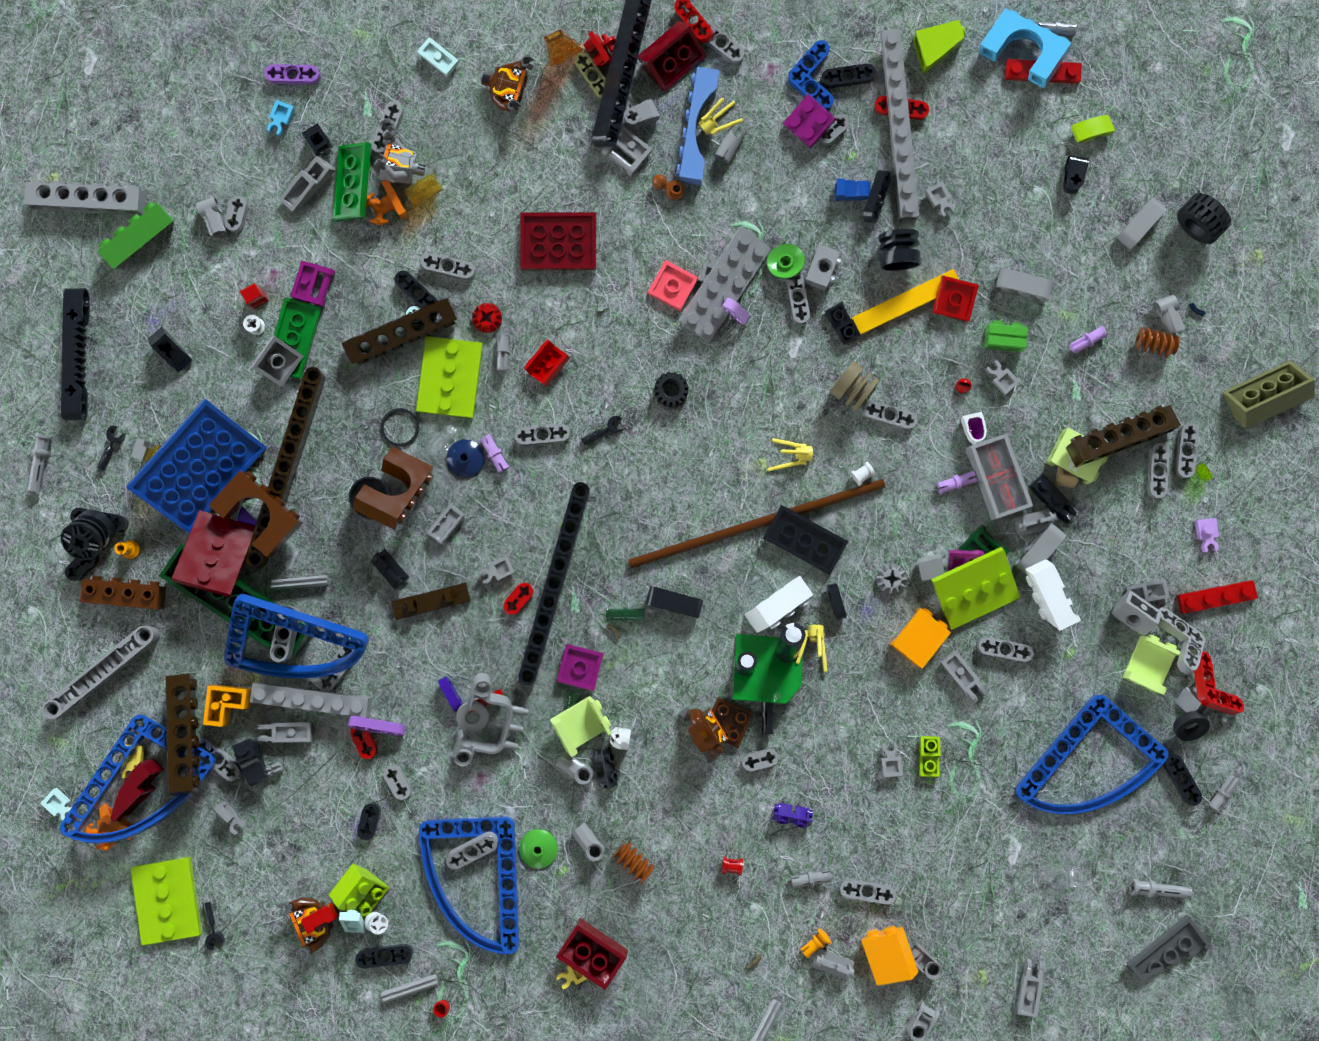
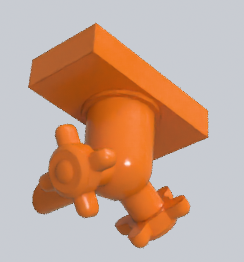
[366,181,408,225]
[84,803,133,852]

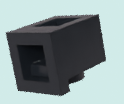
[302,123,333,156]

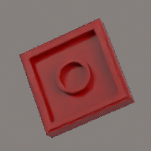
[932,275,979,322]

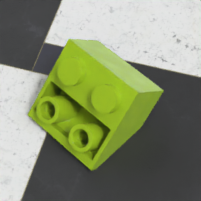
[329,863,389,919]

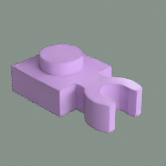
[1195,518,1219,552]

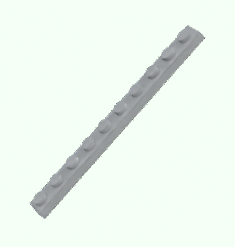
[880,29,919,219]

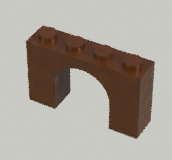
[353,446,434,530]
[208,470,303,558]

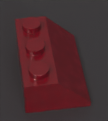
[638,21,706,92]
[556,918,628,990]

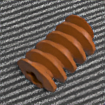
[1135,326,1180,358]
[611,842,654,885]

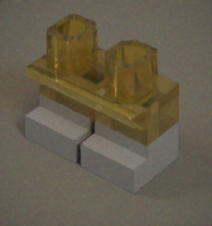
[131,438,161,462]

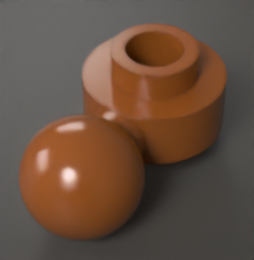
[652,174,685,201]

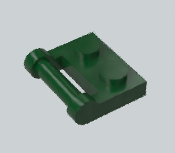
[958,524,1010,561]

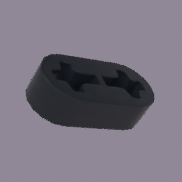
[65,555,100,581]
[826,583,846,620]
[357,803,381,840]

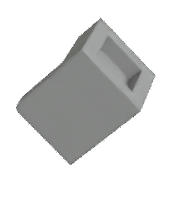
[1176,686,1209,714]

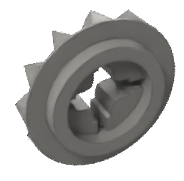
[876,563,907,594]

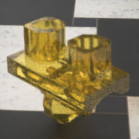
[404,172,443,208]

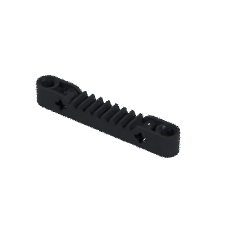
[61,288,90,421]

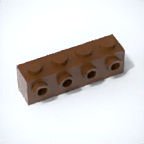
[80,576,166,609]

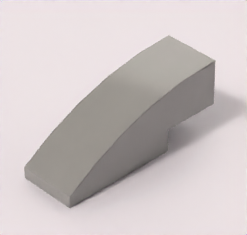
[279,156,336,212]

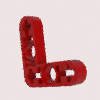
[1194,651,1244,715]

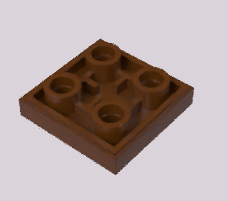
[712,697,753,748]

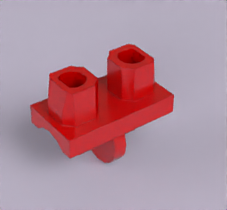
[583,31,616,68]

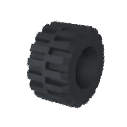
[1177,193,1231,244]

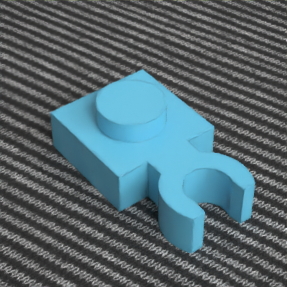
[267,100,295,137]

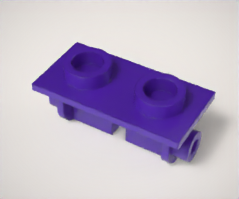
[772,803,813,828]

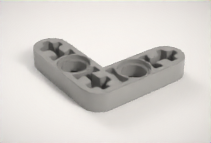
[1158,607,1205,675]

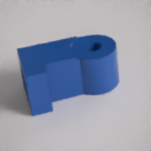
[835,178,871,201]

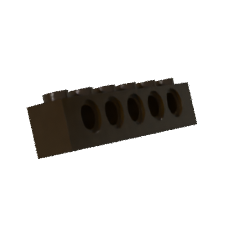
[342,297,458,365]
[1065,405,1181,468]
[165,673,200,796]

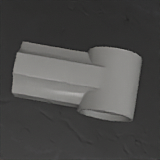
[196,197,227,238]
[1153,295,1185,334]
[556,751,594,784]
[571,822,605,861]

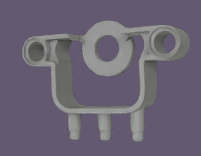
[454,673,529,767]

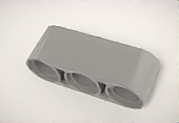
[1116,197,1167,250]
[995,268,1053,302]
[1014,523,1066,576]
[270,606,300,662]

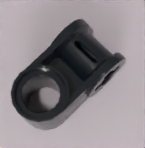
[1063,155,1089,194]

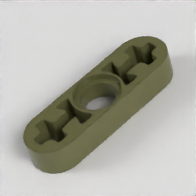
[574,52,606,102]

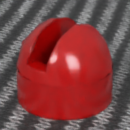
[955,378,972,394]
[433,999,450,1018]

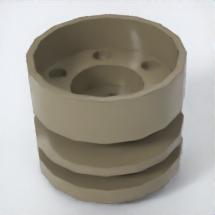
[829,360,880,412]

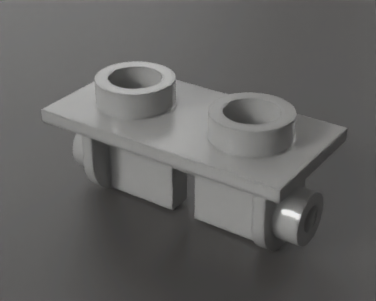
[1014,509,1057,536]
[812,948,855,980]

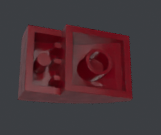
[111,758,164,822]

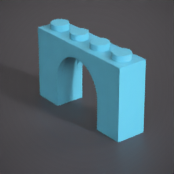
[979,8,1071,88]

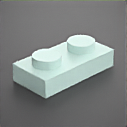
[417,37,459,77]
[339,910,365,933]

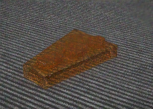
[543,29,584,66]

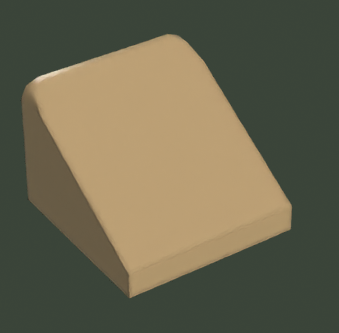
[1056,466,1078,488]

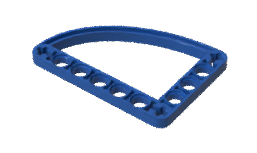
[224,594,369,678]
[1015,694,1168,814]
[60,714,216,844]
[419,816,519,954]

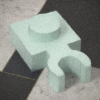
[40,788,72,821]

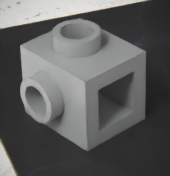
[918,554,948,581]

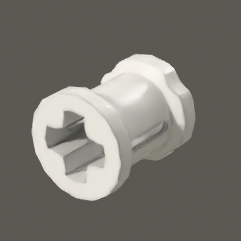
[243,315,265,335]
[851,462,876,486]

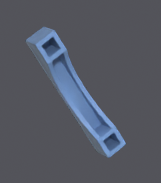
[676,67,720,186]

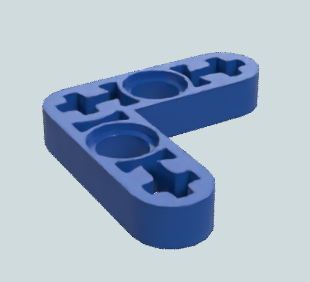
[788,40,834,111]

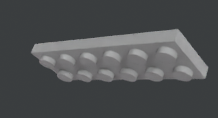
[678,226,771,343]

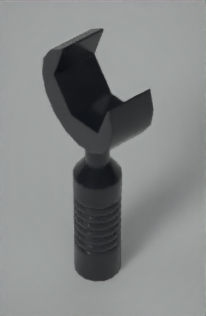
[581,416,623,445]
[97,425,126,470]
[203,902,225,950]

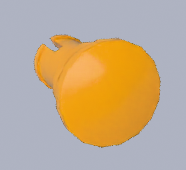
[114,540,140,559]
[801,928,832,958]

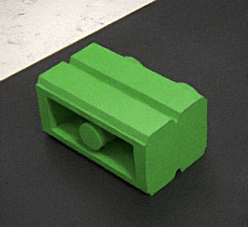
[984,321,1028,352]

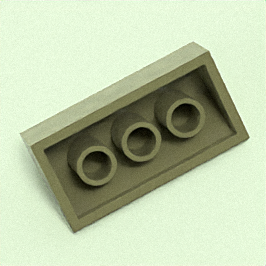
[1223,360,1315,429]

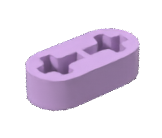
[722,298,750,325]

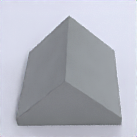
[251,335,303,387]

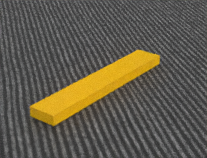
[851,269,959,335]

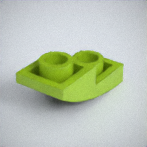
[1071,115,1115,143]
[919,736,941,778]

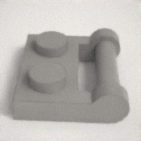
[602,126,652,177]

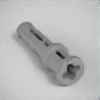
[26,433,53,492]
[1129,878,1192,899]

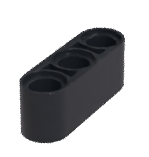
[645,586,704,619]

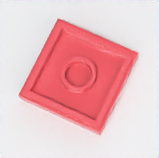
[648,260,698,312]

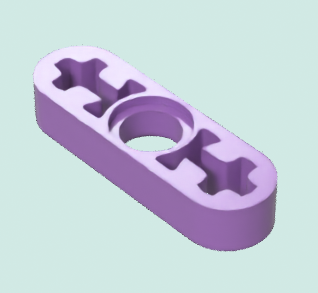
[264,64,321,85]
[348,716,406,736]

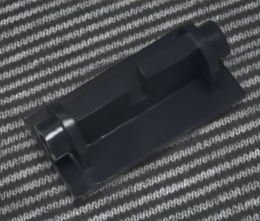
[371,549,410,590]
[593,747,618,789]

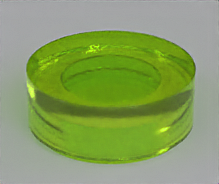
[1195,463,1213,482]

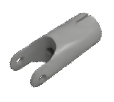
[714,119,748,164]

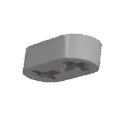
[818,114,849,146]
[224,196,249,233]
[742,748,778,771]
[383,765,412,800]

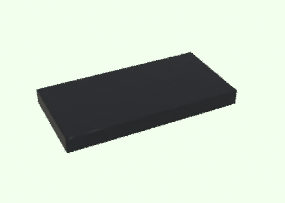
[763,505,848,575]

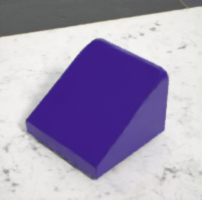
[237,506,257,526]

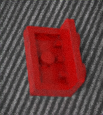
[524,339,570,387]

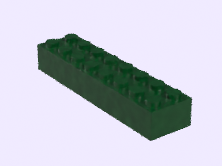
[159,544,310,661]

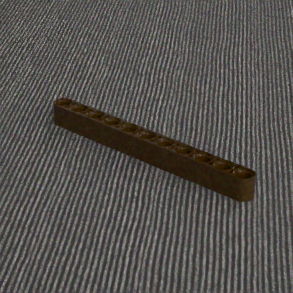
[245,367,326,568]

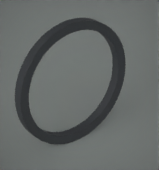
[381,408,419,446]

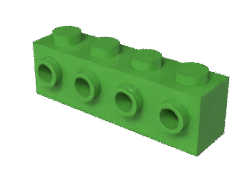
[97,202,174,269]

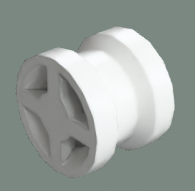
[364,912,388,934]

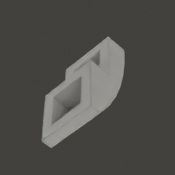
[1126,579,1170,602]

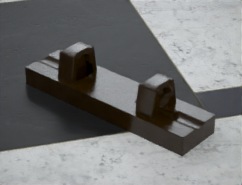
[391,582,471,620]

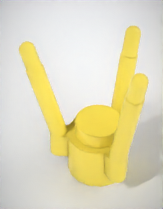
[699,98,743,135]
[768,438,813,471]
[796,625,827,673]

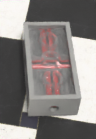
[965,433,1033,520]

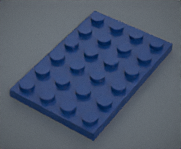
[126,398,267,534]

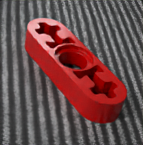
[674,0,714,43]
[874,96,929,120]

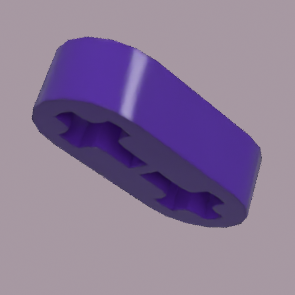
[438,676,463,712]

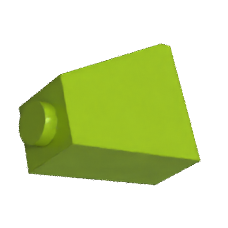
[913,20,966,73]

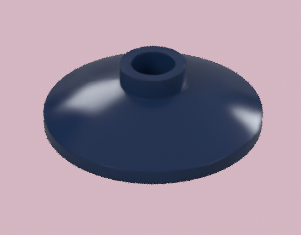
[446,439,485,477]

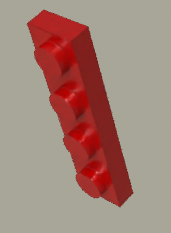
[1005,59,1082,84]
[1176,580,1258,614]

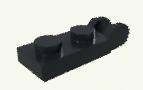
[1028,473,1079,523]

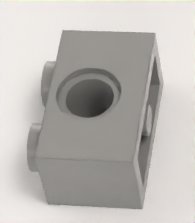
[804,244,841,291]
[1112,590,1162,636]

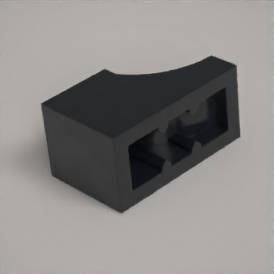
[148,327,192,372]
[232,738,269,786]

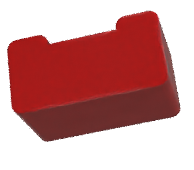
[240,283,269,309]
[301,902,338,934]

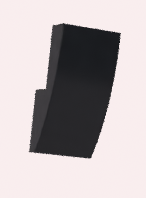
[824,302,861,345]

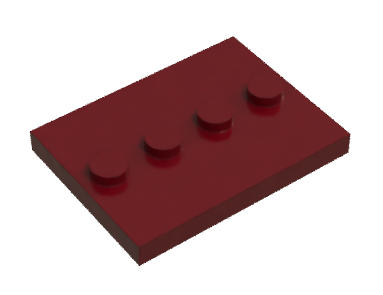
[520,212,596,270]
[172,510,255,598]

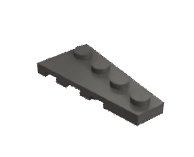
[1127,915,1212,981]

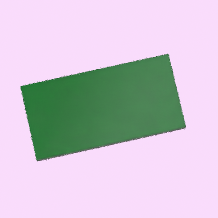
[332,142,371,222]
[274,297,323,380]

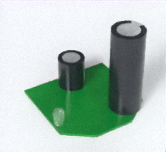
[733,623,806,704]

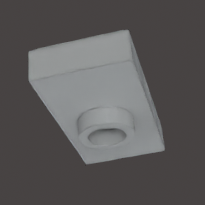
[427,503,466,545]

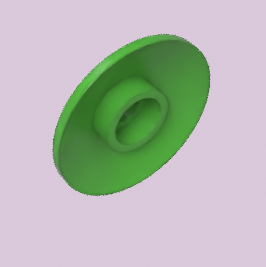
[767,244,805,279]
[519,829,558,869]

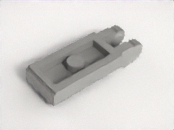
[940,650,988,703]
[258,722,312,743]
[1016,959,1044,1018]

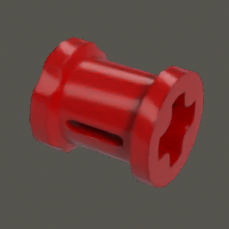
[722,856,743,876]

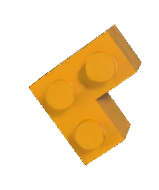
[203,684,252,727]

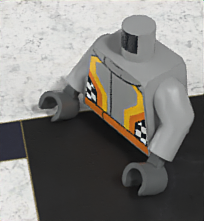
[374,125,426,184]

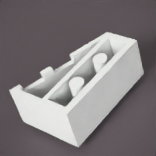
[1025,559,1081,630]
[744,576,813,633]

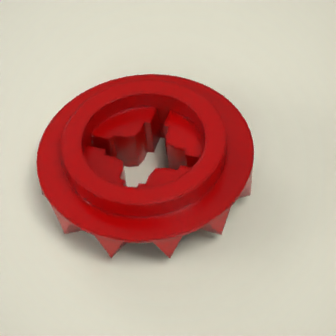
[472,303,502,333]

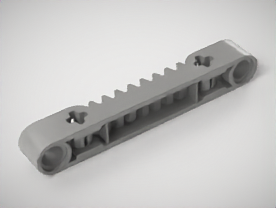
[42,626,160,720]

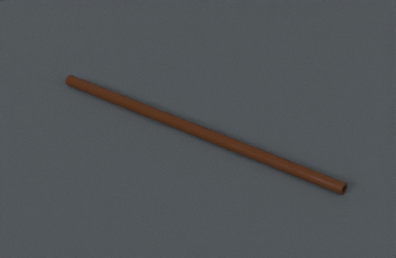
[628,479,885,568]

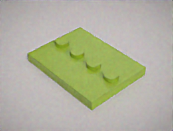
[416,336,483,419]
[931,547,1020,630]
[130,856,202,945]

